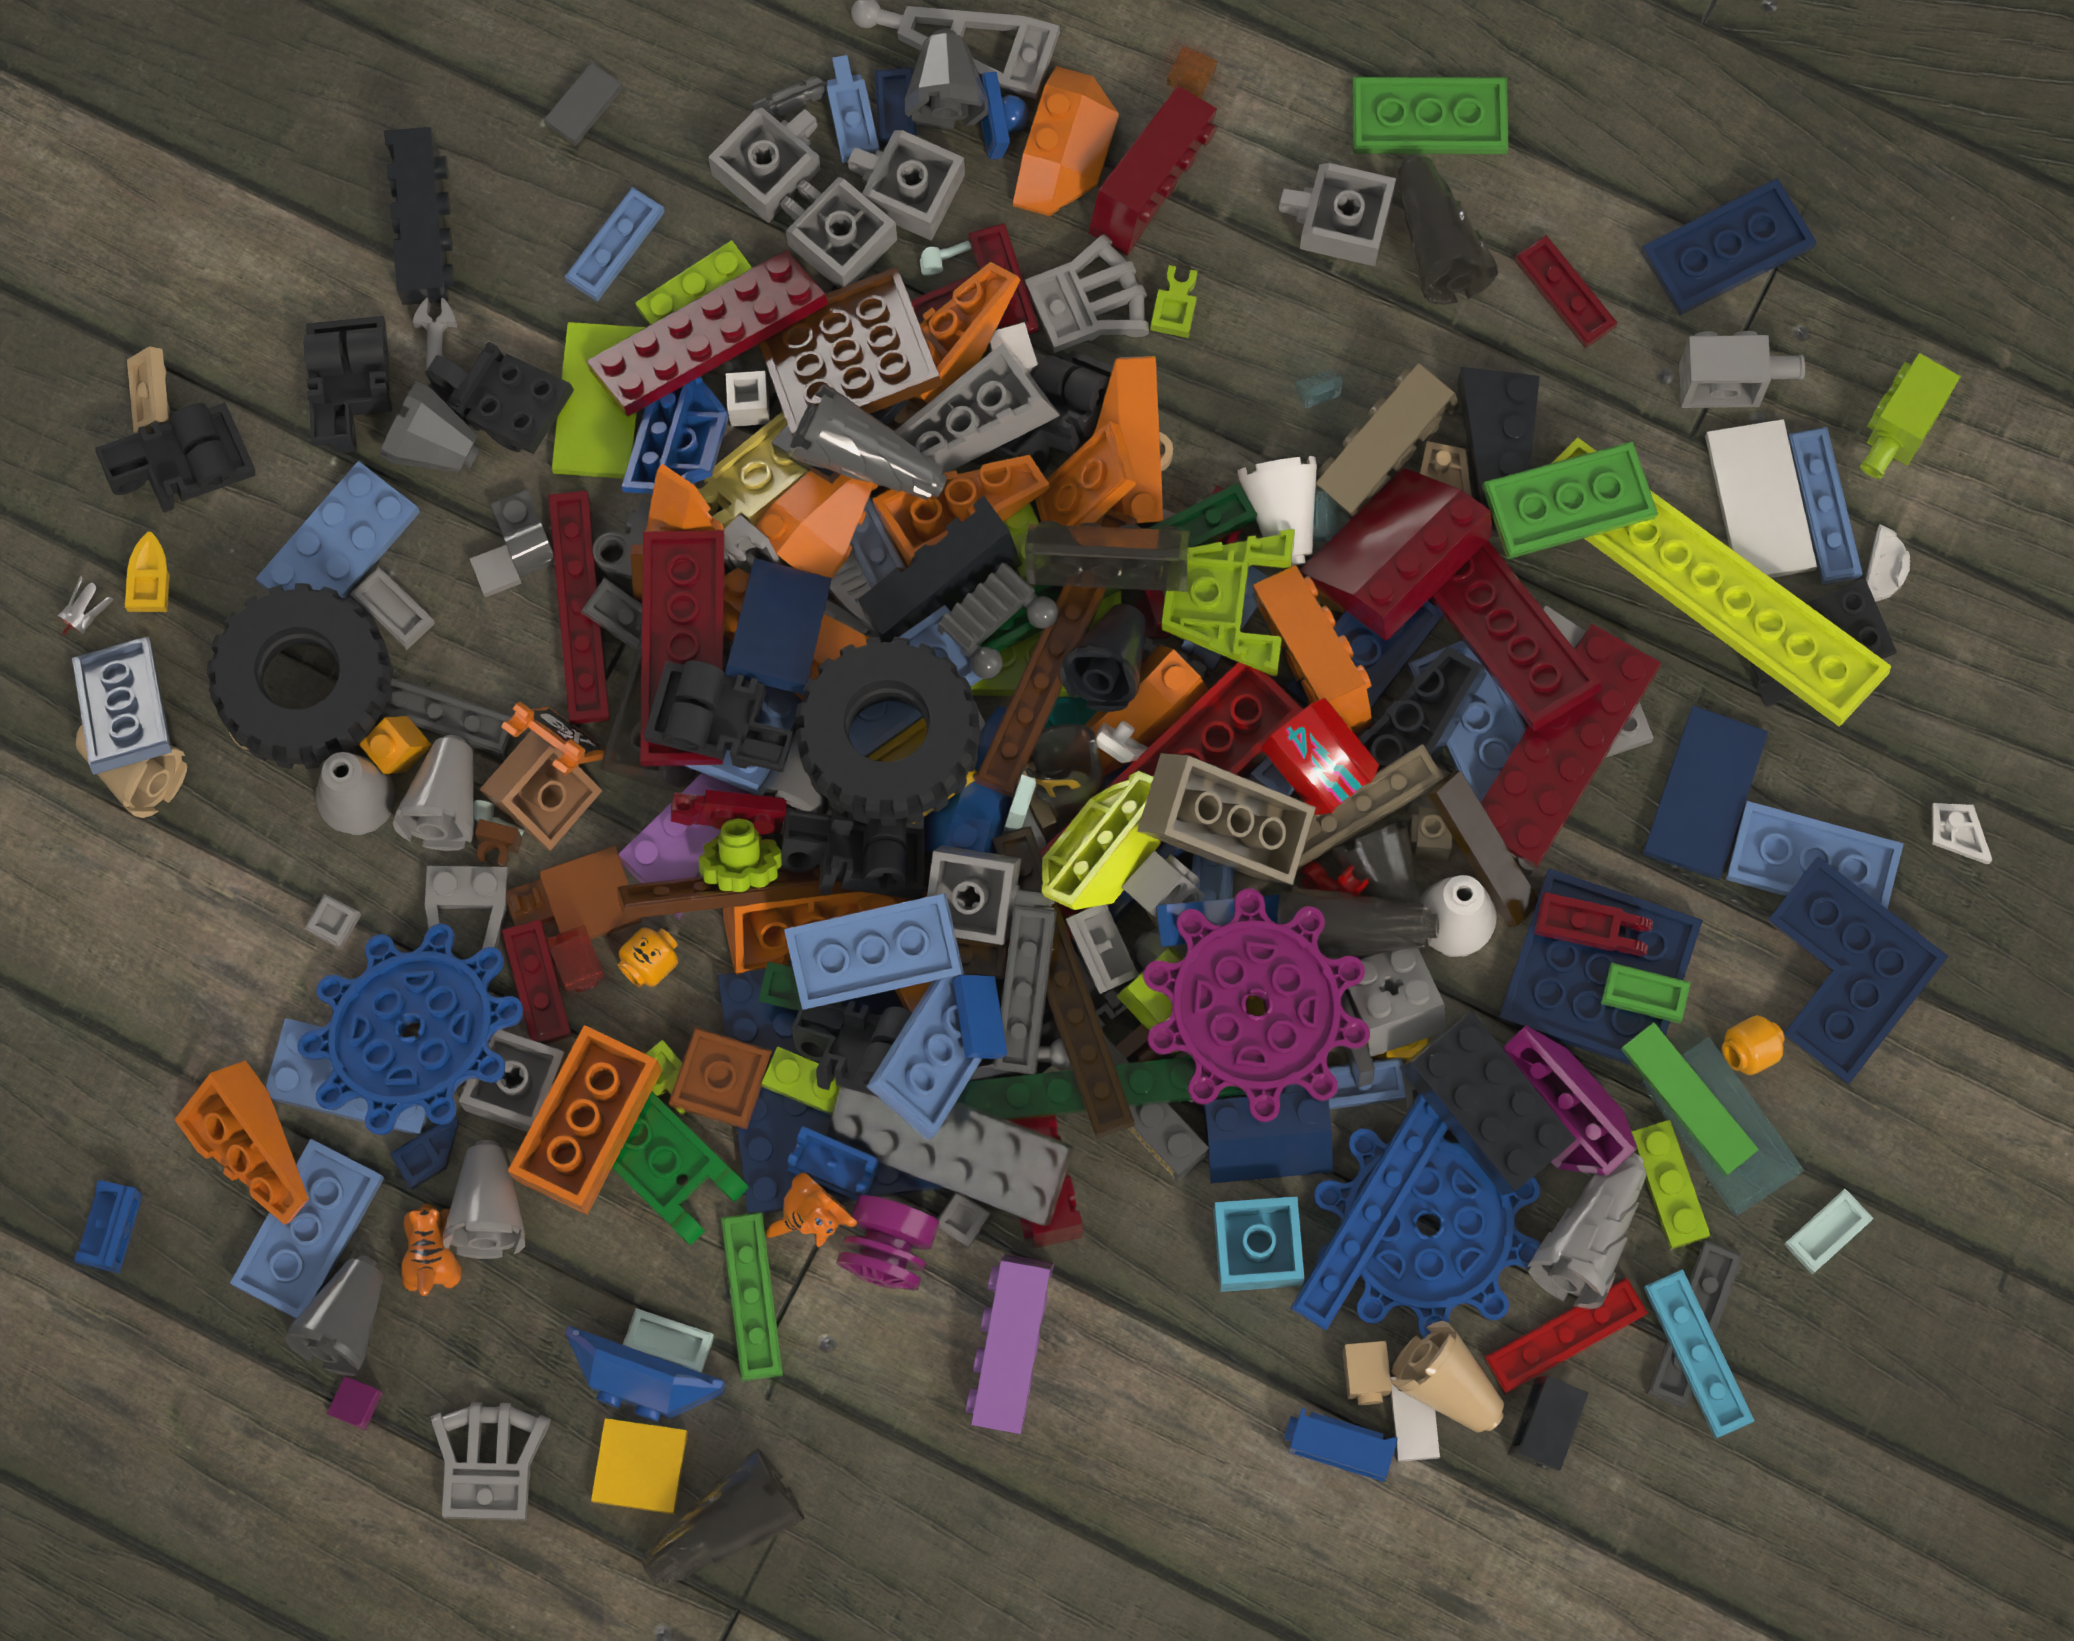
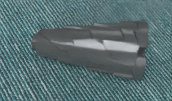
[788,384,947,500]

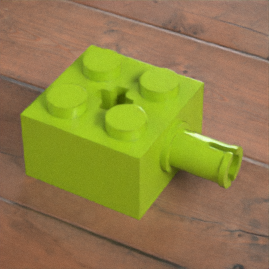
[1860,353,1961,479]

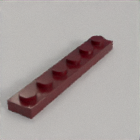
[548,490,610,725]

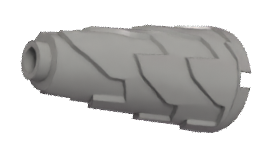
[1528,1152,1647,1309]

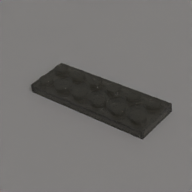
[827,1087,1074,1226]

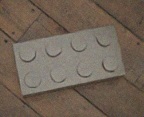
[1137,753,1316,885]

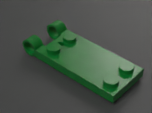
[612,1091,749,1246]

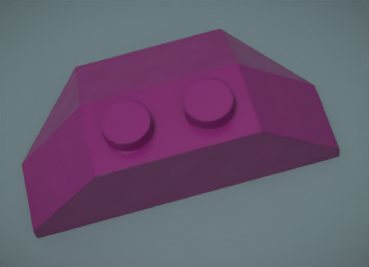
[1503,1026,1638,1176]

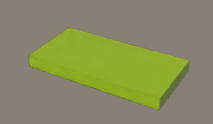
[552,322,645,479]

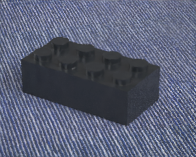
[1399,1011,1576,1195]

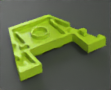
[1162,529,1295,676]

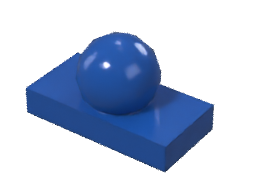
[980,72,1029,160]

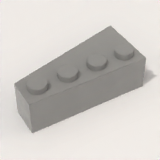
[894,344,1060,475]

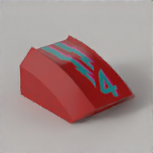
[1261,698,1379,815]

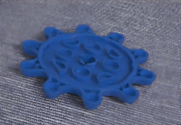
[297,924,523,1135]
[1314,1129,1541,1338]

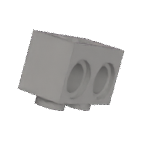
[1122,851,1206,919]

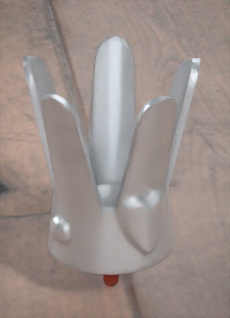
[58,575,113,635]

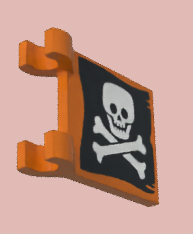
[501,702,611,775]

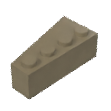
[1316,363,1460,517]

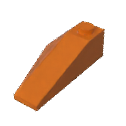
[909,262,1020,409]
[872,455,1050,568]
[646,464,724,532]
[755,471,878,578]

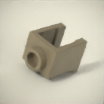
[1407,807,1452,861]

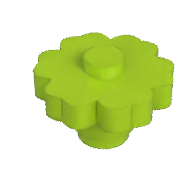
[698,819,782,892]

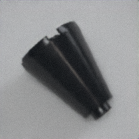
[1060,604,1146,712]

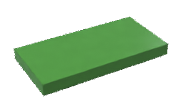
[1352,77,1508,154]
[1482,441,1658,559]

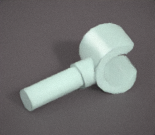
[920,241,971,276]
[473,800,525,836]

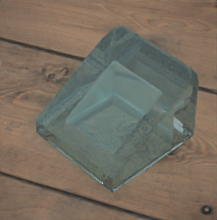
[1313,491,1339,542]

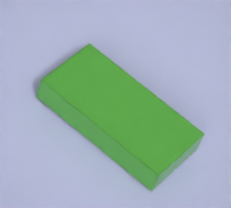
[1601,962,1691,1024]

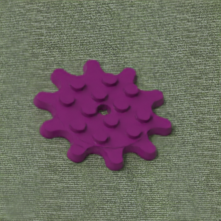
[1143,888,1370,1122]

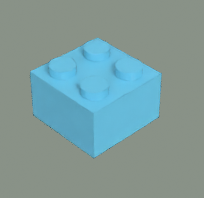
[1213,1197,1304,1292]

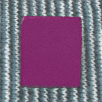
[327,1376,383,1431]

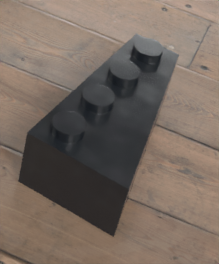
[384,127,455,305]
[1457,367,1540,537]
[858,496,1023,642]
[1359,646,1487,812]

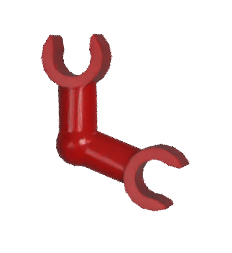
[1300,861,1369,903]

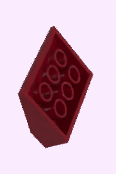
[1299,468,1493,641]

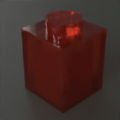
[547,924,605,993]

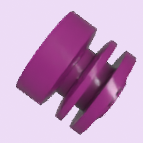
[836,1195,939,1291]

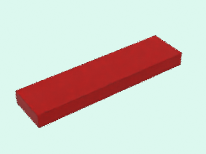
[1484,1278,1648,1395]

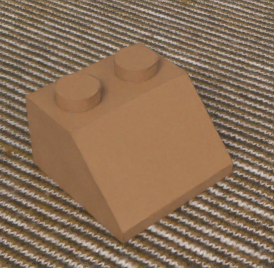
[479,730,602,851]

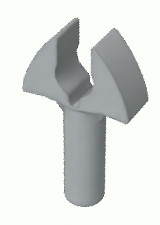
[413,298,457,369]

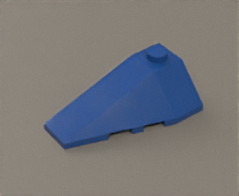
[923,706,1014,855]

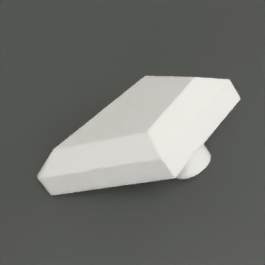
[1096,721,1148,763]
[1932,803,1992,864]

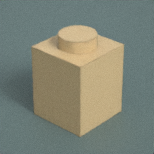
[1342,1341,1392,1405]

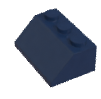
[1203,1091,1333,1184]

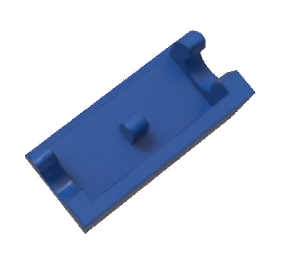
[787,1126,879,1201]
[74,1180,143,1274]

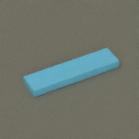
[1644,1269,1754,1439]

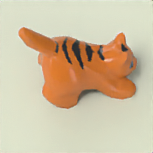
[765,1172,857,1247]
[401,1204,462,1296]

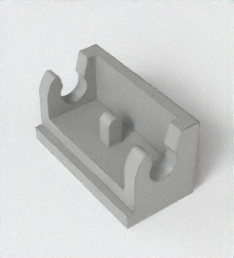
[724,515,783,574]
[1064,904,1139,995]

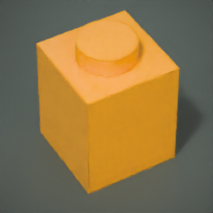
[359,716,432,774]

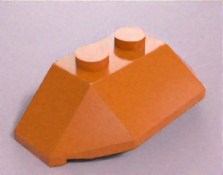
[1013,66,1119,216]

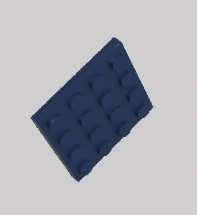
[1498,868,1703,1067]

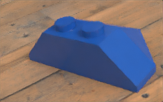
[622,377,729,494]
[565,1325,726,1422]

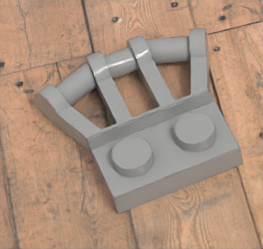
[1025,234,1149,353]
[430,1402,551,1521]

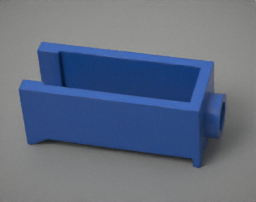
[1284,1408,1398,1482]

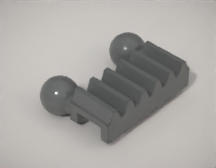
[937,563,1059,679]

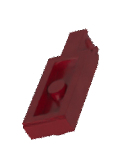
[670,789,787,834]

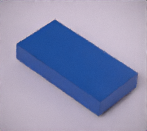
[953,975,1007,1059]

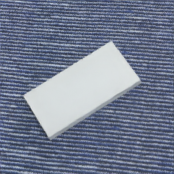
[1705,419,1817,578]

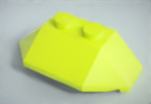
[1042,771,1161,910]

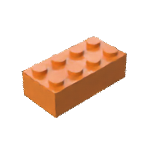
[508,1025,662,1215]

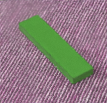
[1621,1022,1759,1177]
[721,1212,783,1381]

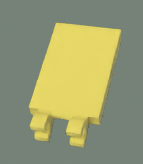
[698,411,809,530]

